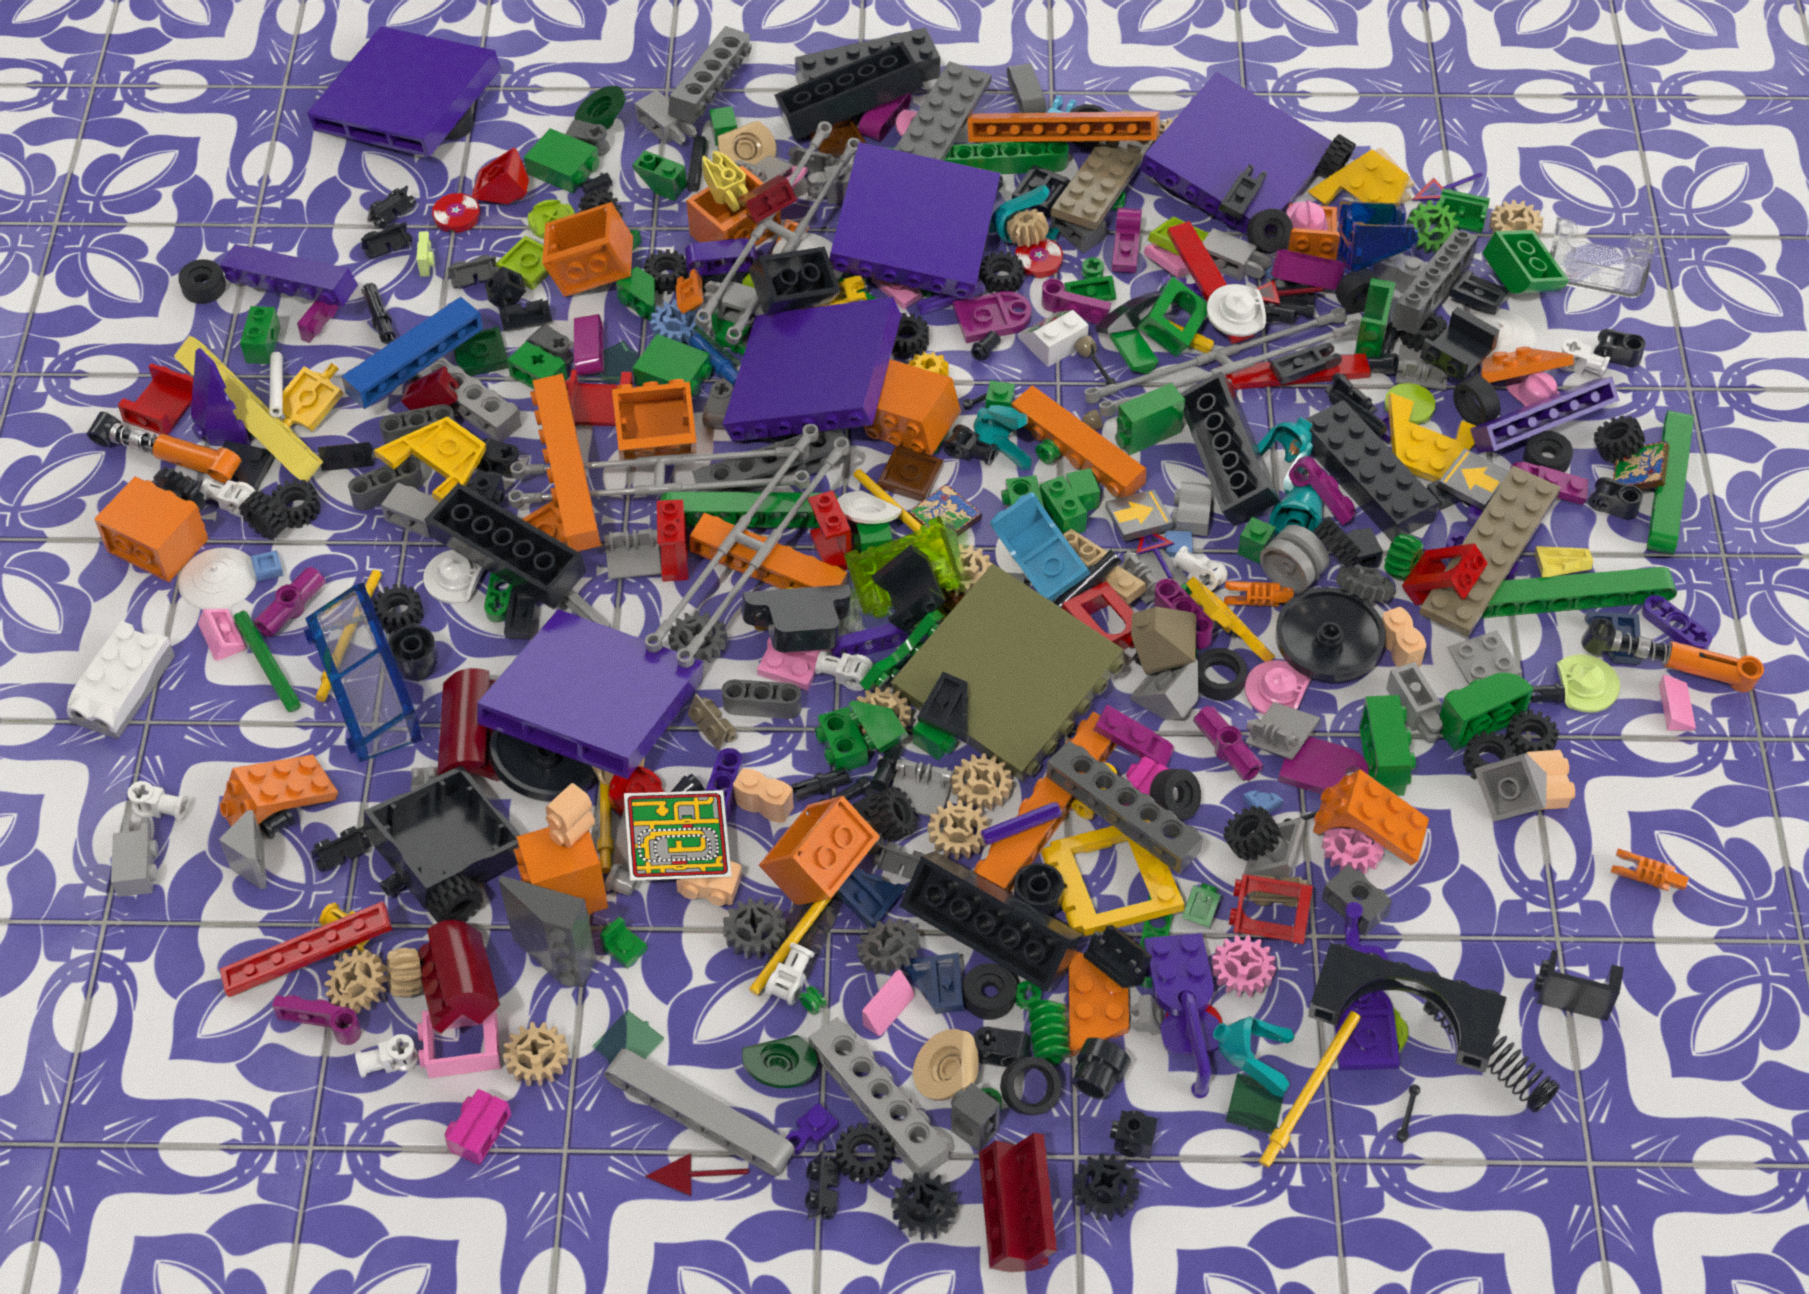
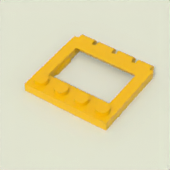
[1041,820,1184,937]

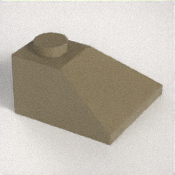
[1131,607,1196,675]

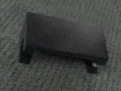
[1083,925,1152,988]

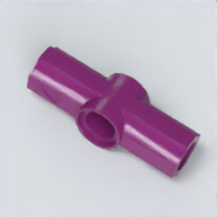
[254,567,326,637]
[1193,706,1263,781]

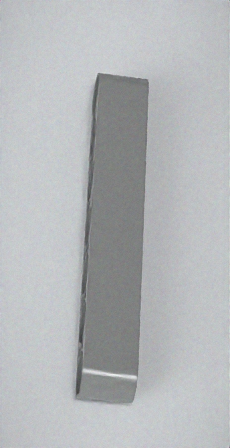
[604,1049,795,1176]

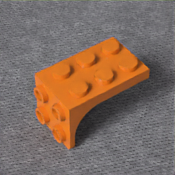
[1286,203,1340,260]
[220,754,338,827]
[1313,769,1429,866]

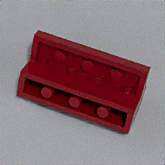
[437,668,500,782]
[418,920,500,1034]
[978,1132,1057,1272]

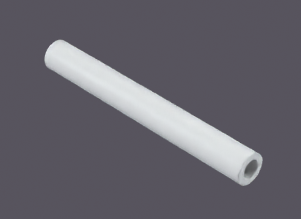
[269,352,283,417]

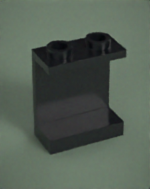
[1420,306,1500,382]
[872,544,946,632]
[1533,950,1624,1021]

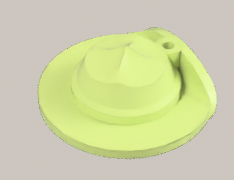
[1556,654,1620,713]

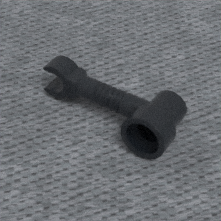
[1369,322,1401,374]

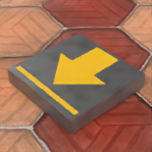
[1438,449,1509,511]
[1105,489,1173,541]

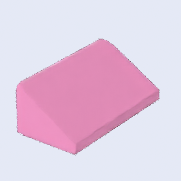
[198,609,246,660]
[1659,675,1696,731]
[862,970,915,1036]

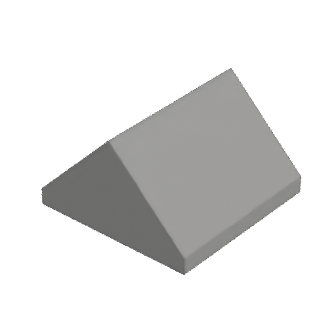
[1474,753,1547,822]
[219,810,267,889]
[1244,818,1305,880]

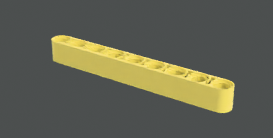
[174,336,323,482]

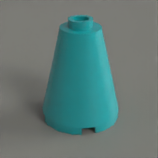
[1269,483,1323,536]

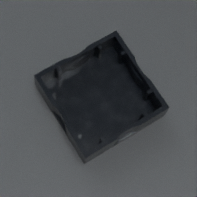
[363,765,520,910]

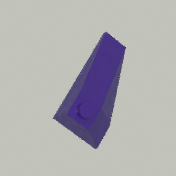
[191,348,250,446]

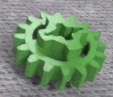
[1405,200,1459,254]

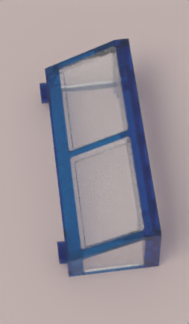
[303,582,423,763]

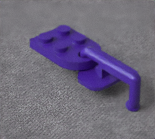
[1333,902,1400,1071]
[1143,933,1219,1098]

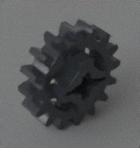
[152,467,206,512]
[1072,1153,1140,1221]
[891,1172,959,1240]

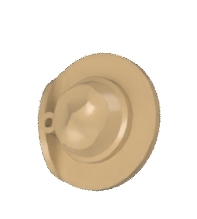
[718,121,776,165]
[913,1029,979,1101]

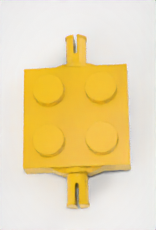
[282,363,344,432]

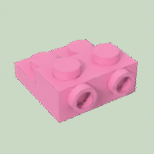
[757,637,828,691]

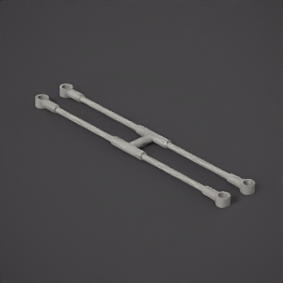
[695,121,860,345]
[1084,308,1361,417]
[645,424,850,668]
[508,444,810,508]

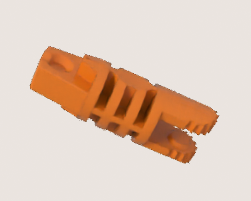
[1224,581,1294,606]
[1610,848,1689,891]

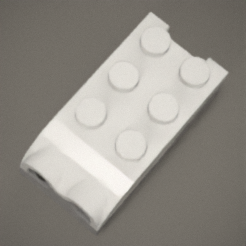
[67,621,175,739]

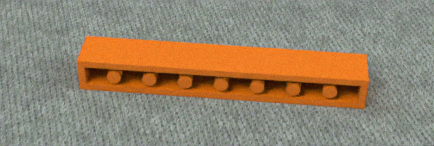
[968,111,1160,142]
[530,374,601,552]
[973,712,1117,894]

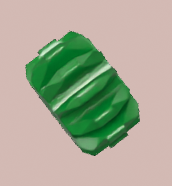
[1384,533,1424,580]

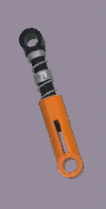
[86,412,241,484]
[1581,618,1764,692]

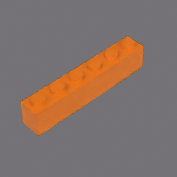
[1011,385,1146,498]
[690,513,848,589]

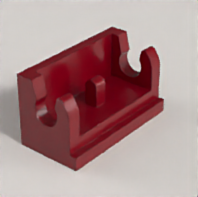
[737,175,798,224]
[401,366,459,410]

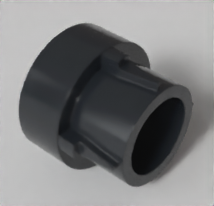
[388,625,438,682]
[1014,863,1064,917]
[1072,1037,1132,1100]

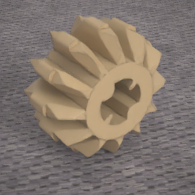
[1007,209,1049,248]
[387,947,422,998]

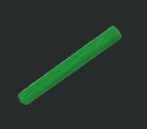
[233,610,301,712]

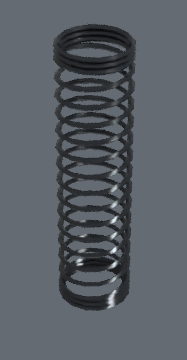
[1423,1001,1560,1113]

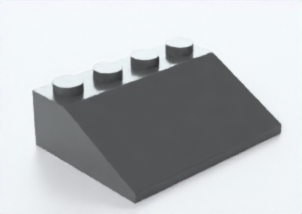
[498,876,596,988]

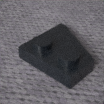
[222,440,275,490]
[917,671,968,742]

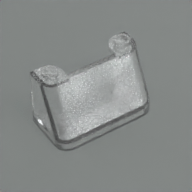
[1549,217,1654,298]

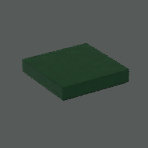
[453,327,508,377]

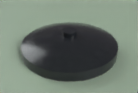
[1275,587,1385,682]
[488,730,597,801]

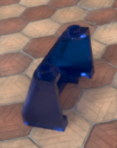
[1337,201,1418,271]

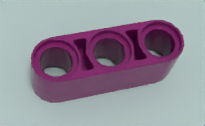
[858,93,911,142]
[1271,249,1346,290]
[574,314,604,376]
[1154,578,1213,649]

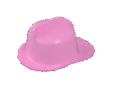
[1286,200,1327,231]
[1506,372,1559,407]

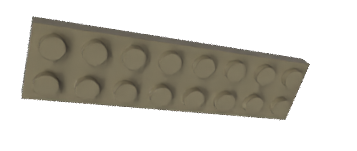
[1051,109,1166,230]
[1419,466,1561,637]

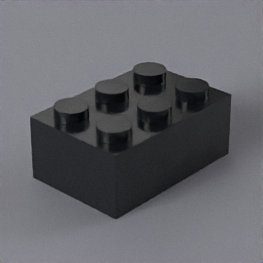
[748,246,840,315]

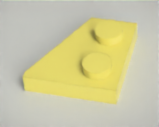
[1534,546,1593,577]

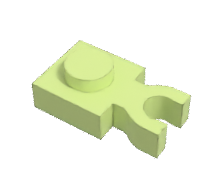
[417,231,435,277]

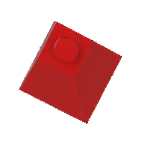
[472,147,529,204]

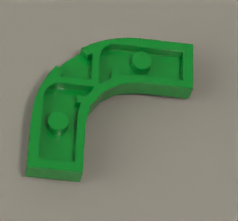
[859,610,945,691]

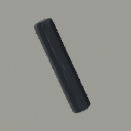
[686,135,707,192]
[1328,389,1388,436]

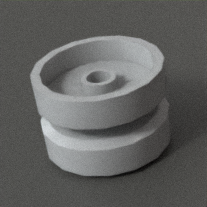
[1260,525,1330,594]

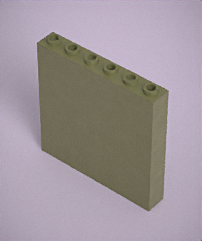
[891,563,1125,783]

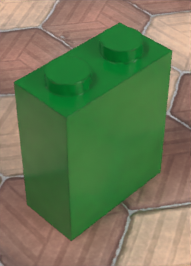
[524,128,600,194]
[632,334,713,398]
[1115,383,1185,456]

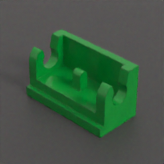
[1434,188,1490,234]

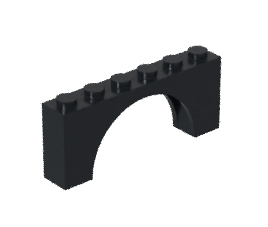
[1308,942,1507,1073]

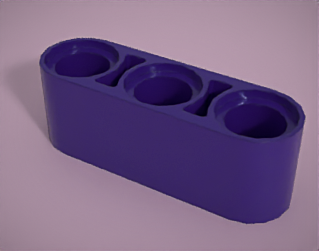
[685,238,757,276]
[706,748,743,824]

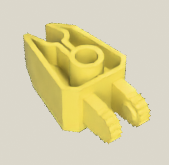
[702,151,748,211]

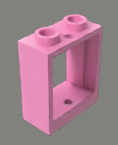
[417,1010,501,1078]

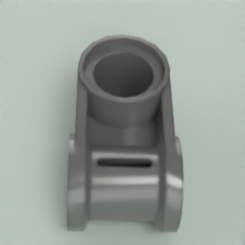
[565,120,610,156]
[526,324,574,367]
[702,380,733,429]

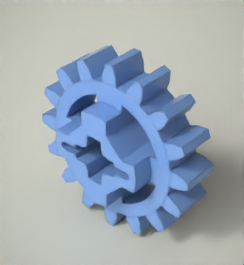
[650,299,704,344]

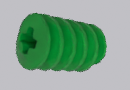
[1027,999,1071,1066]

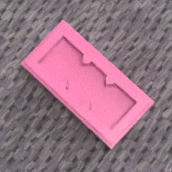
[1143,243,1190,277]
[872,278,922,310]

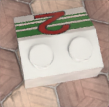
[1018,310,1089,367]

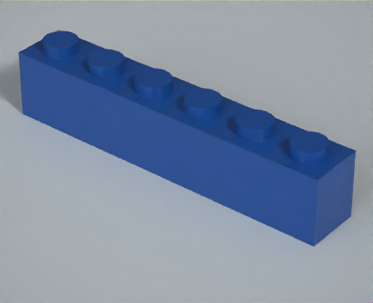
[341,296,483,409]

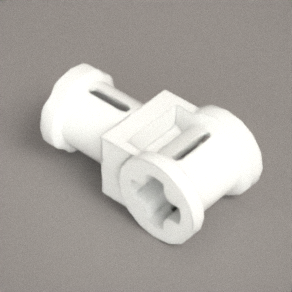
[1560,338,1610,378]
[200,478,256,517]
[1172,546,1228,591]
[815,651,873,691]
[127,781,188,820]
[765,943,815,1006]
[355,1034,419,1078]

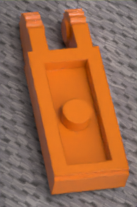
[676,268,704,314]

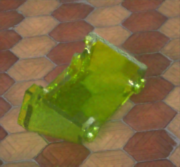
[844,516,965,619]

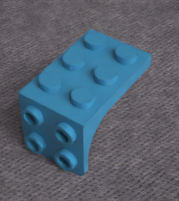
[990,492,1091,601]

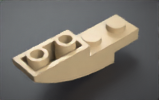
[1063,529,1147,605]

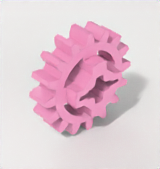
[1322,827,1385,874]
[1211,935,1276,997]

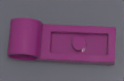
[1112,208,1142,273]
[1041,278,1112,324]
[297,301,339,343]
[1289,456,1356,525]
[1510,462,1588,505]
[1093,705,1174,767]
[272,995,362,1045]

